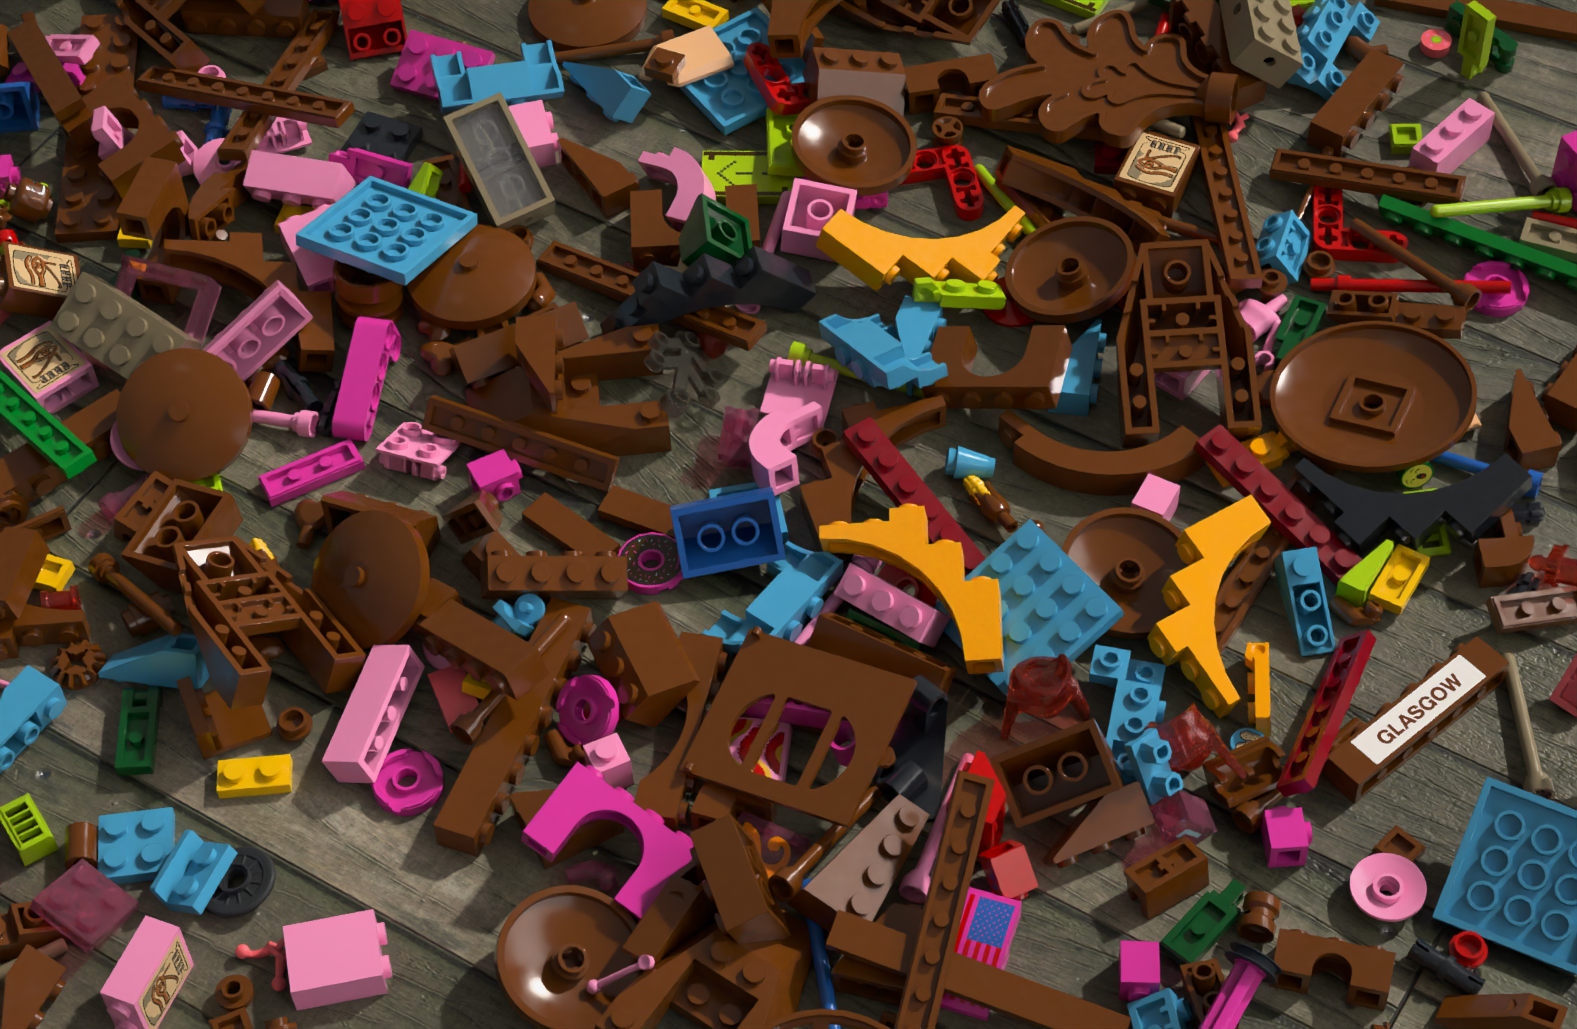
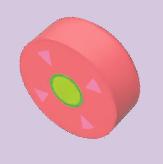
[1420,29,1452,58]

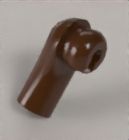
[1343,36,1389,63]
[527,272,556,313]
[1328,595,1383,626]
[544,729,586,768]

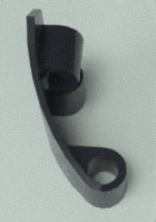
[872,675,949,822]

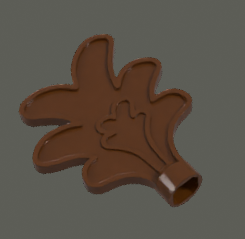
[979,10,1239,148]

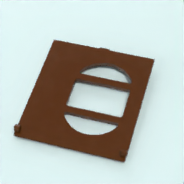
[679,626,917,829]

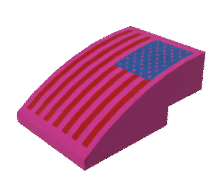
[940,887,1022,1021]

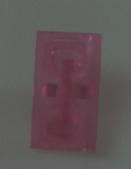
[718,406,759,468]

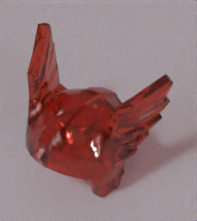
[1001,654,1090,740]
[1144,702,1247,812]

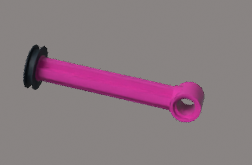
[1198,942,1282,1029]

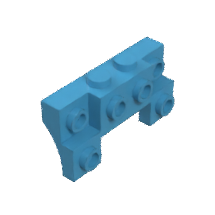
[1287,0,1380,101]
[430,40,565,113]
[818,314,948,390]
[702,541,843,658]
[1089,645,1166,783]

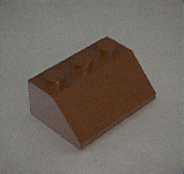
[802,47,906,117]
[121,478,243,594]
[320,490,441,559]
[585,601,700,728]
[989,718,1125,828]
[689,814,792,944]

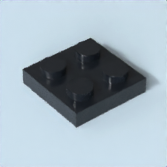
[341,111,424,162]

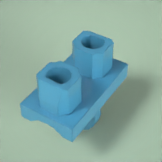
[492,593,545,640]
[1123,728,1184,805]

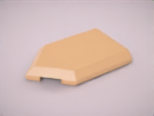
[638,25,734,87]

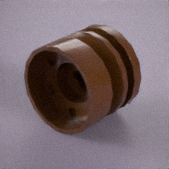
[333,260,404,329]

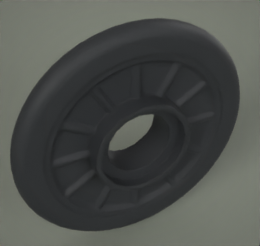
[205,847,276,918]

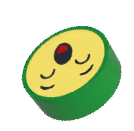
[1397,461,1434,489]

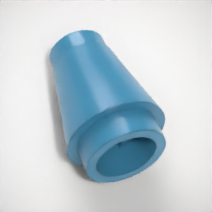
[944,445,995,479]

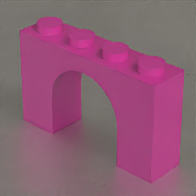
[521,761,694,925]

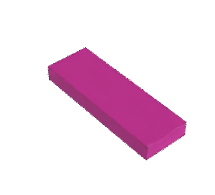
[257,438,365,507]

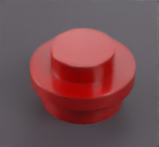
[1448,931,1488,969]

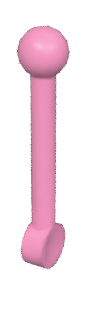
[586,954,655,995]

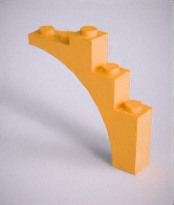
[815,205,1025,292]
[1147,495,1271,719]
[819,504,1004,674]

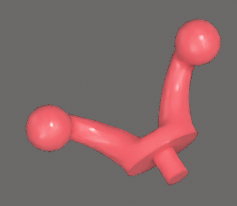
[1228,111,1249,143]
[235,939,287,991]

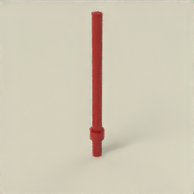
[1311,275,1511,294]

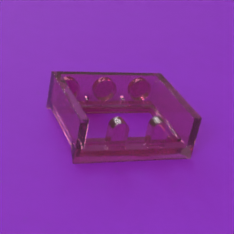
[114,254,222,350]

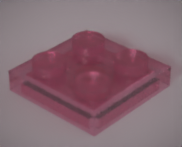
[30,858,140,953]

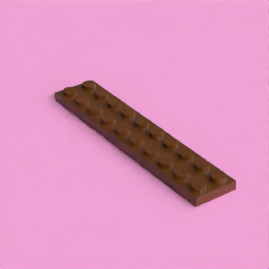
[55,13,141,243]

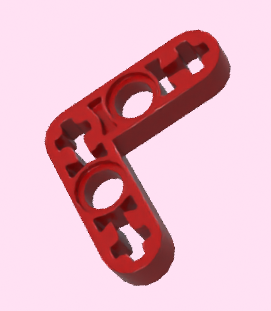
[743,42,811,116]
[899,145,984,221]
[1312,186,1408,263]

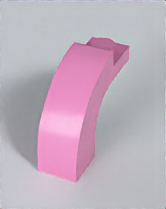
[91,106,198,177]
[638,147,716,233]
[749,401,824,496]

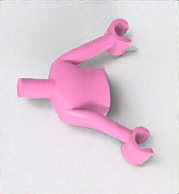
[1238,294,1288,372]

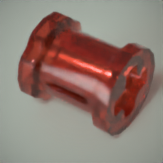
[40,584,82,610]

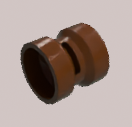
[1237,891,1282,944]

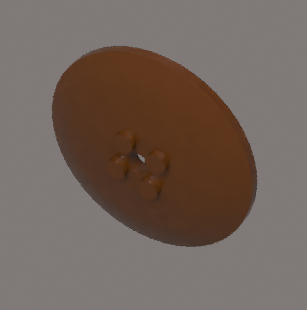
[1270,321,1477,473]

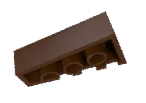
[1167,0,1268,111]

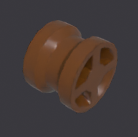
[932,116,963,148]

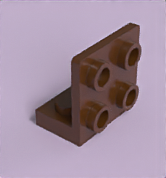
[176,676,272,760]

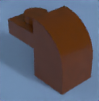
[1472,508,1534,588]
[691,782,777,831]

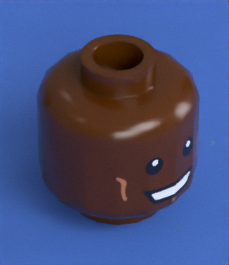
[3,177,54,223]

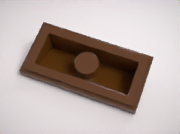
[0,505,72,542]

